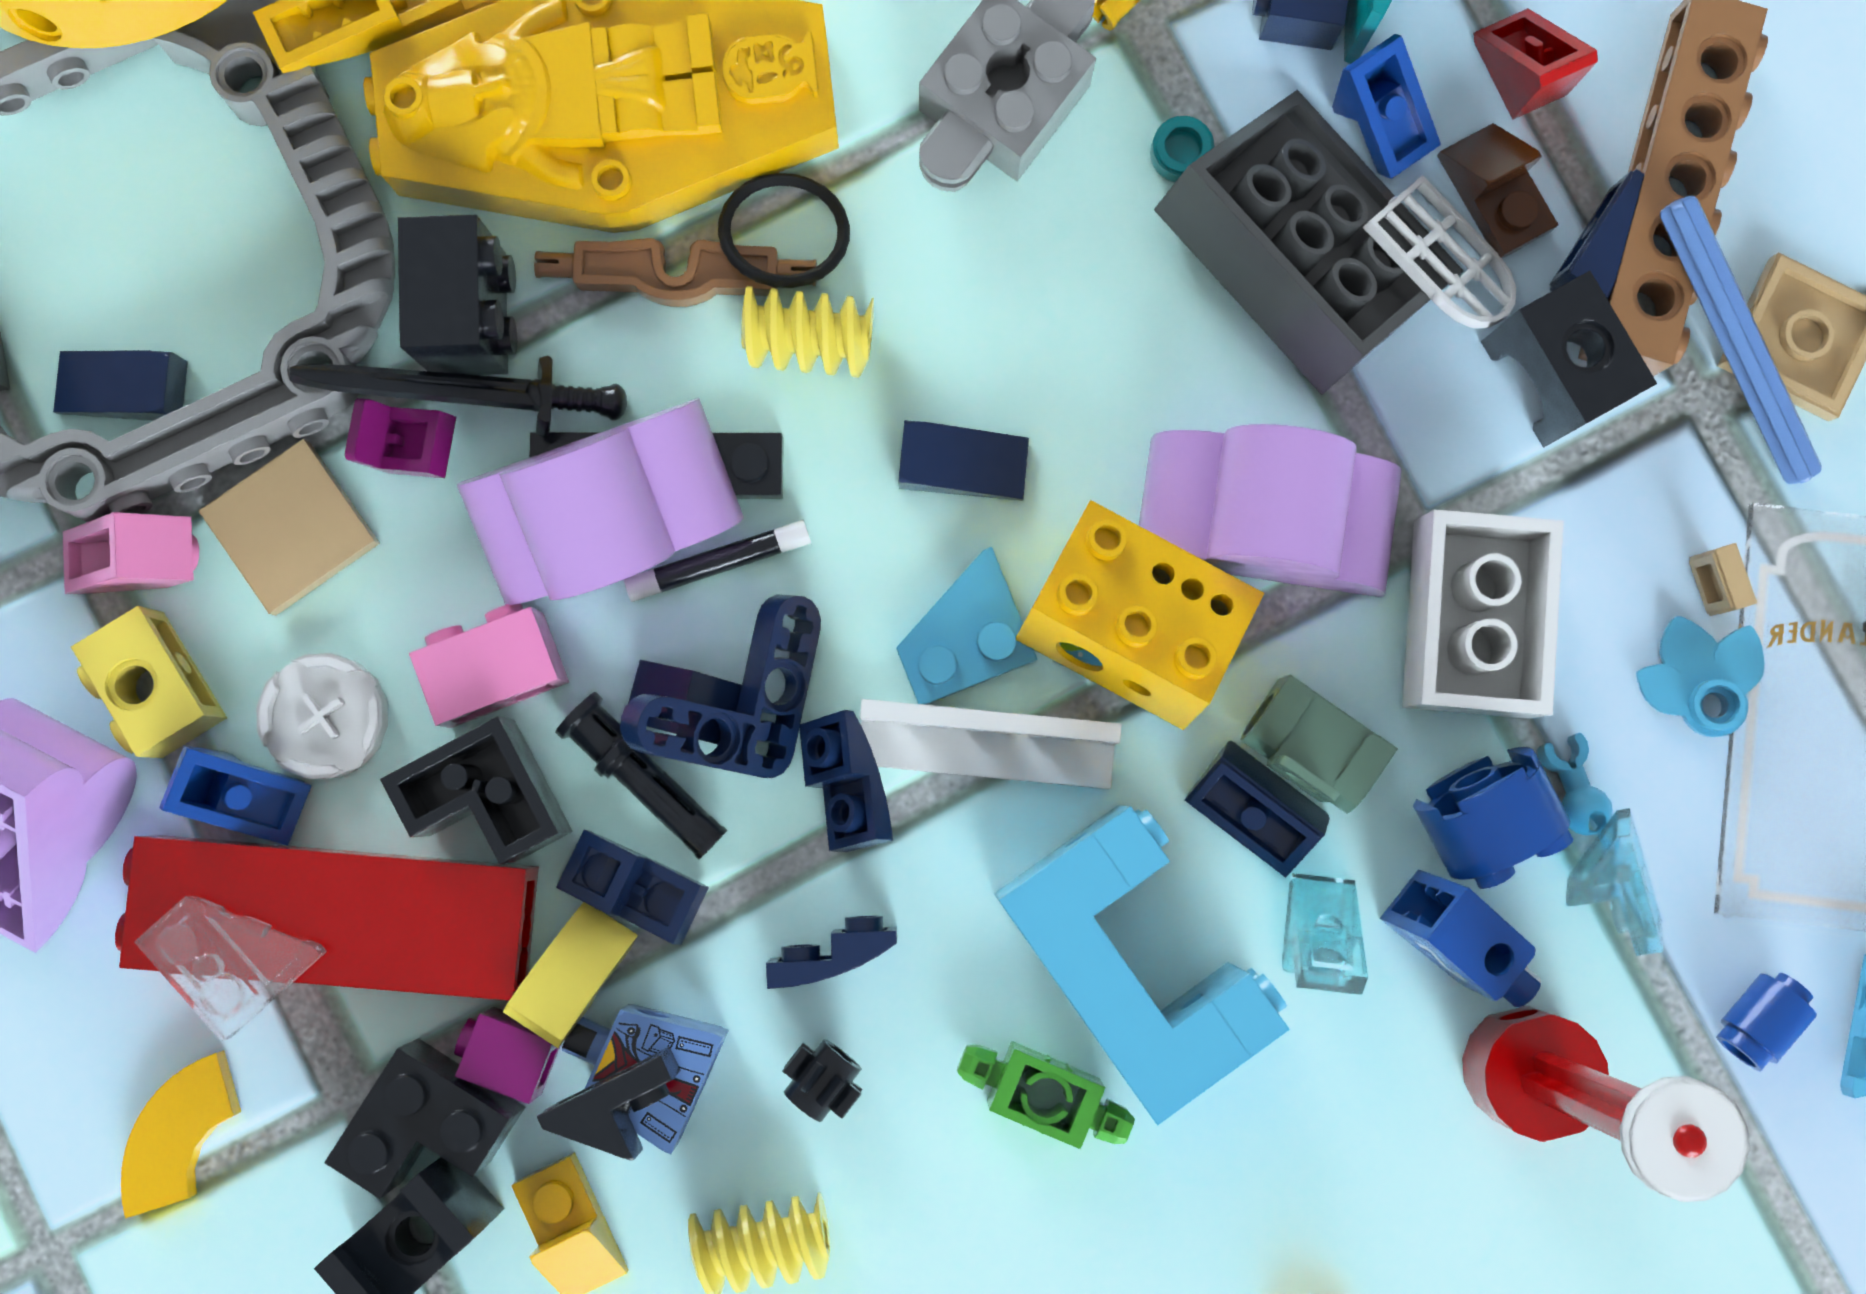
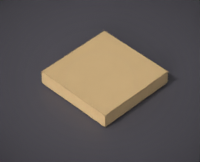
[1717,252,1866,422]
[198,439,380,616]

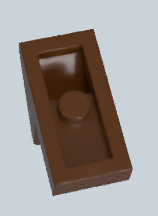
[1437,123,1559,259]

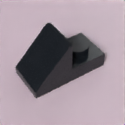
[537,1047,681,1161]

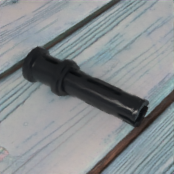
[555,692,728,860]

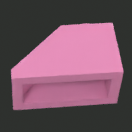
[63,512,199,594]

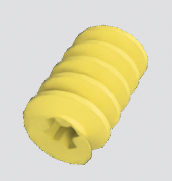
[741,286,874,378]
[688,1192,830,1294]

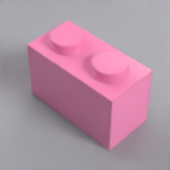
[409,604,570,728]

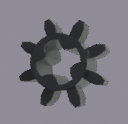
[782,1039,863,1122]

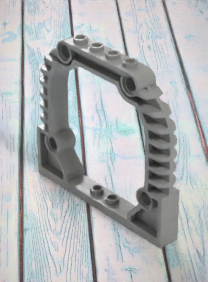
[0,0,395,522]

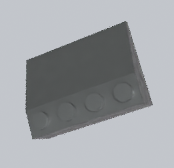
[1154,90,1464,395]

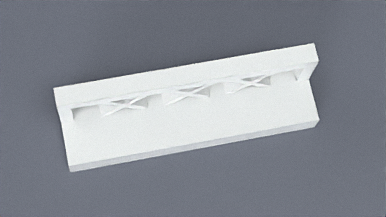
[860,699,1122,789]

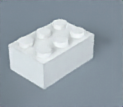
[1402,509,1564,719]

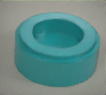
[1150,116,1215,182]

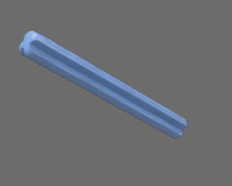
[1660,195,1822,484]

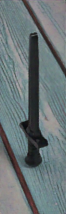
[289,355,627,437]

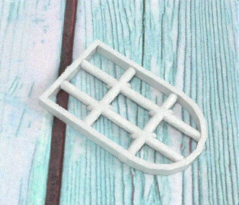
[1363,175,1517,328]

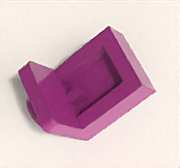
[344,398,457,479]

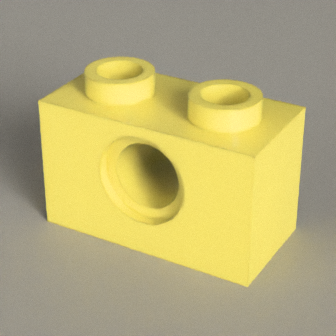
[71,606,227,758]

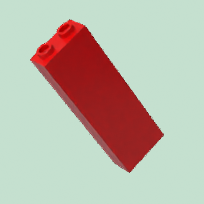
[115,835,539,1001]

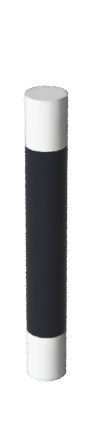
[624,519,811,602]

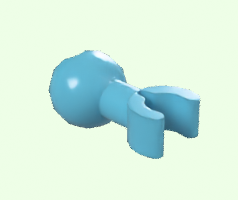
[1537,732,1613,836]

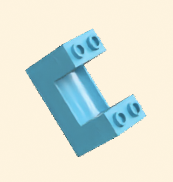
[994,806,1290,1126]

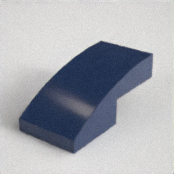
[556,829,709,945]

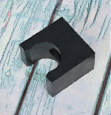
[1480,271,1657,448]
[313,1157,504,1294]

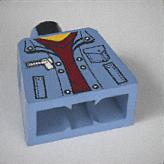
[562,1004,729,1155]

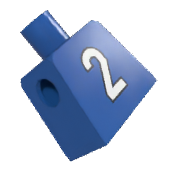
[1379,869,1541,1007]

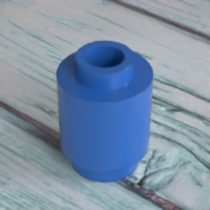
[1716,972,1817,1072]

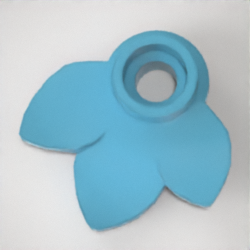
[1636,616,1765,737]

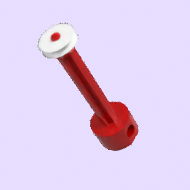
[1462,1006,1750,1202]

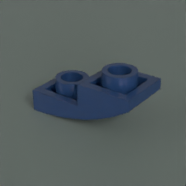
[800,710,893,853]
[766,915,898,989]

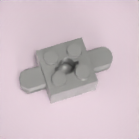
[919,0,1097,192]

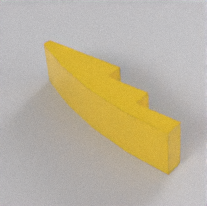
[252,0,500,73]

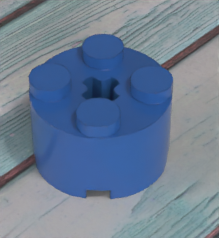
[1413,747,1574,889]

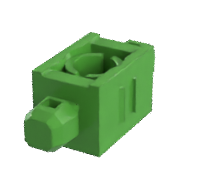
[956,1041,1135,1150]

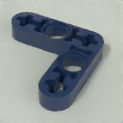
[620,594,821,778]

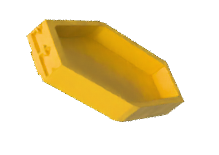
[363,0,839,233]

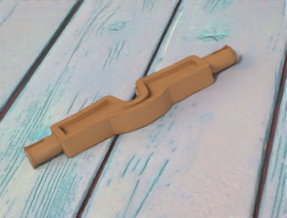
[534,238,817,307]

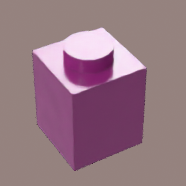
[454,1007,561,1104]

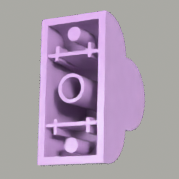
[457,398,744,605]
[1138,424,1402,597]
[0,698,137,953]

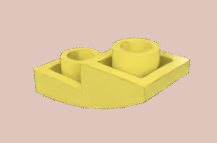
[503,902,638,1048]

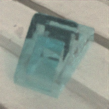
[1566,808,1663,956]
[1282,873,1368,995]

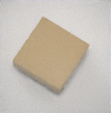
[1689,542,1757,616]

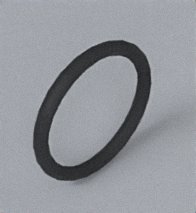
[718,173,850,288]

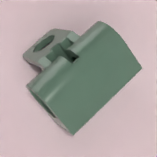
[1240,674,1398,814]

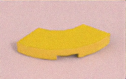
[120,1050,241,1219]

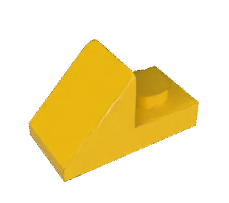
[511,1152,629,1294]

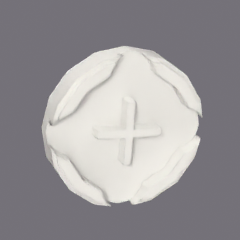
[256,653,388,779]

